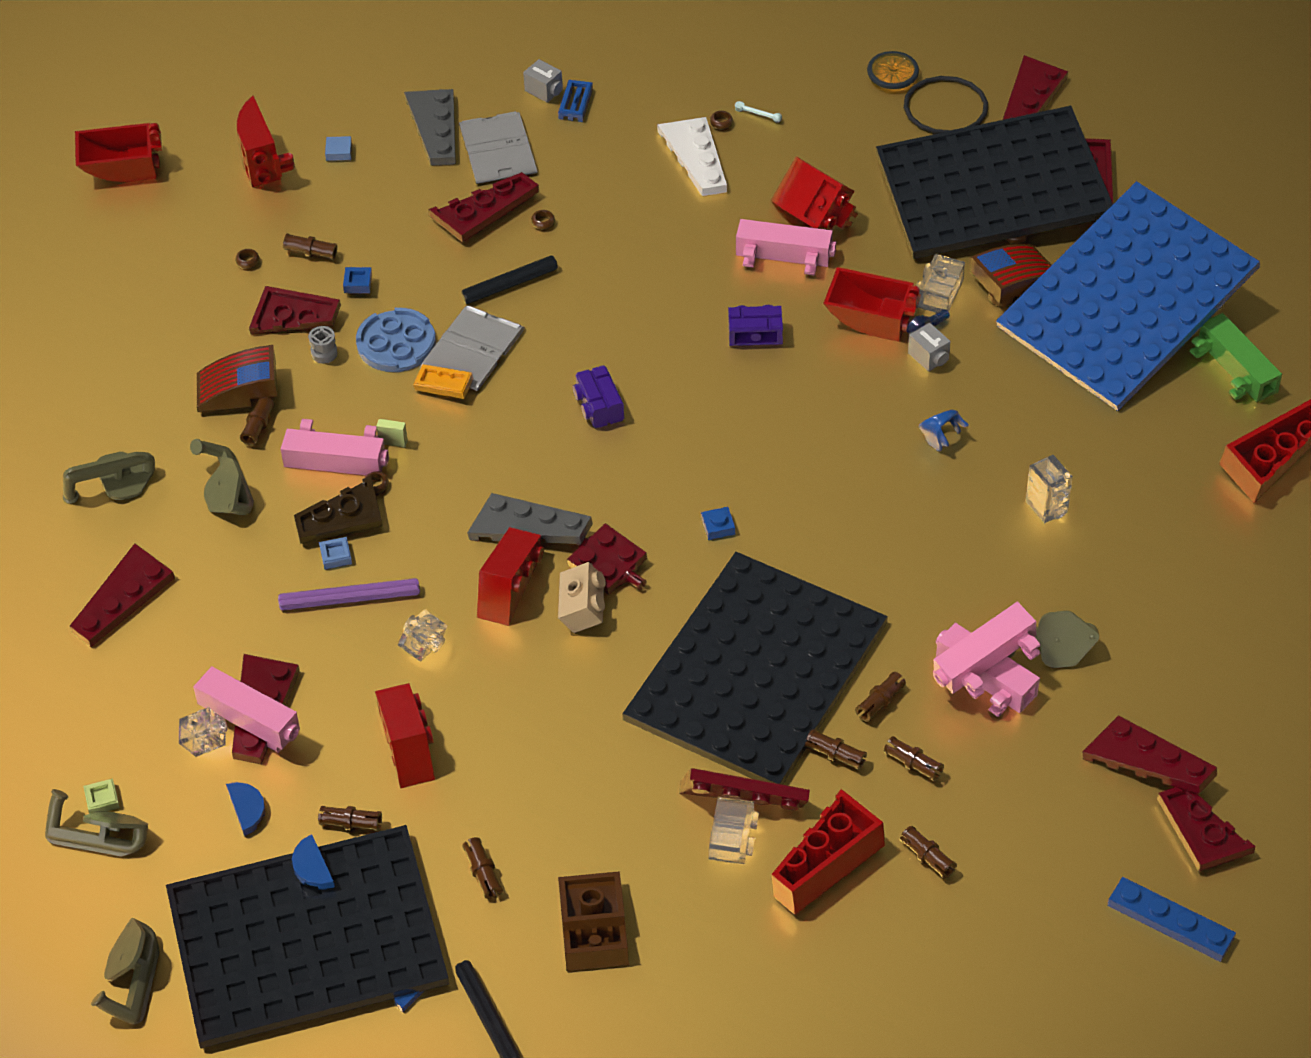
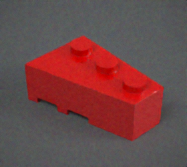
[477,527,544,626]
[375,683,435,789]

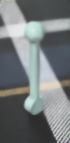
[735,101,782,123]

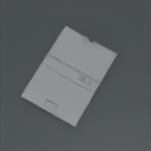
[459,111,537,184]
[420,305,525,391]

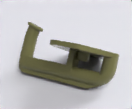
[190,439,254,515]
[63,452,155,504]
[1007,611,1099,668]
[45,789,148,856]
[91,918,159,1025]

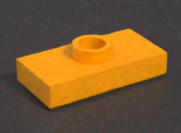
[413,364,474,399]

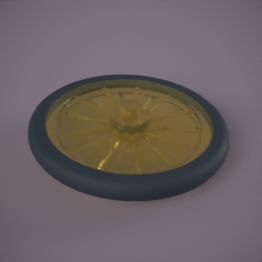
[867,51,919,89]

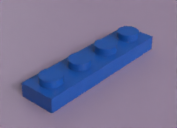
[1107,877,1236,962]

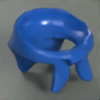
[918,410,969,452]

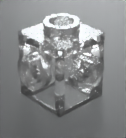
[398,609,447,662]
[179,707,227,757]

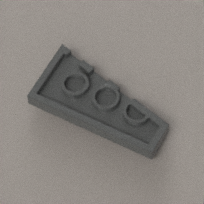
[404,89,456,166]
[467,493,593,544]

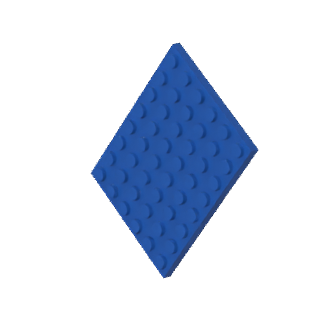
[996,181,1260,411]

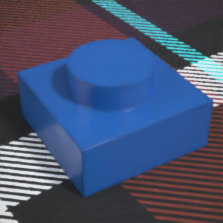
[343,267,372,293]
[701,507,735,540]

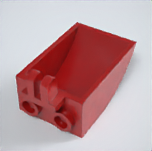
[237,95,295,187]
[75,123,162,182]
[771,156,858,230]
[823,267,921,342]

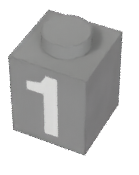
[523,59,563,103]
[908,323,951,372]

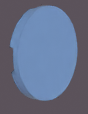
[356,308,436,372]

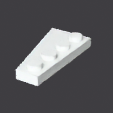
[657,117,727,196]

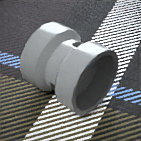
[308,326,338,364]

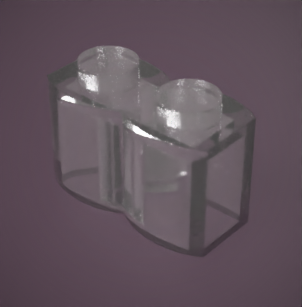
[709,796,759,865]

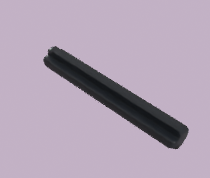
[461,255,558,304]
[455,960,520,1058]

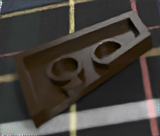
[294,475,383,544]

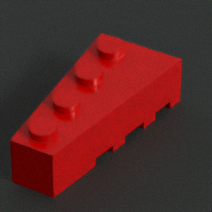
[1219,399,1311,503]
[771,789,885,915]

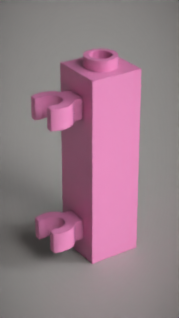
[736,219,836,275]
[281,419,389,475]
[933,601,1040,699]
[933,623,1040,717]
[193,666,300,753]

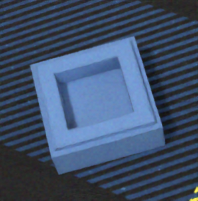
[325,136,352,161]
[319,537,352,570]

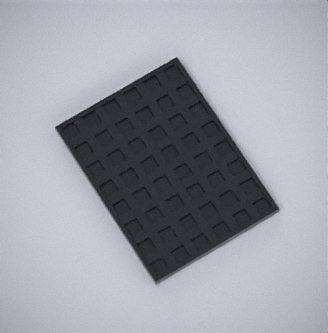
[876,106,1113,259]
[622,552,888,785]
[166,825,449,1049]

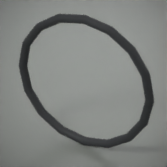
[903,76,988,134]

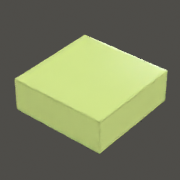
[376,419,408,448]
[83,778,120,814]

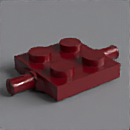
[567,523,648,595]

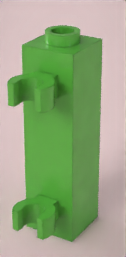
[1190,313,1282,403]

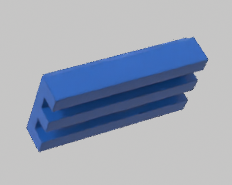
[558,80,593,122]

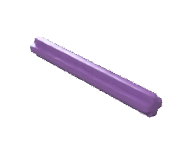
[278,578,420,610]

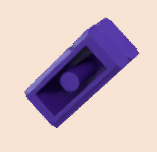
[728,305,783,346]
[572,365,624,428]

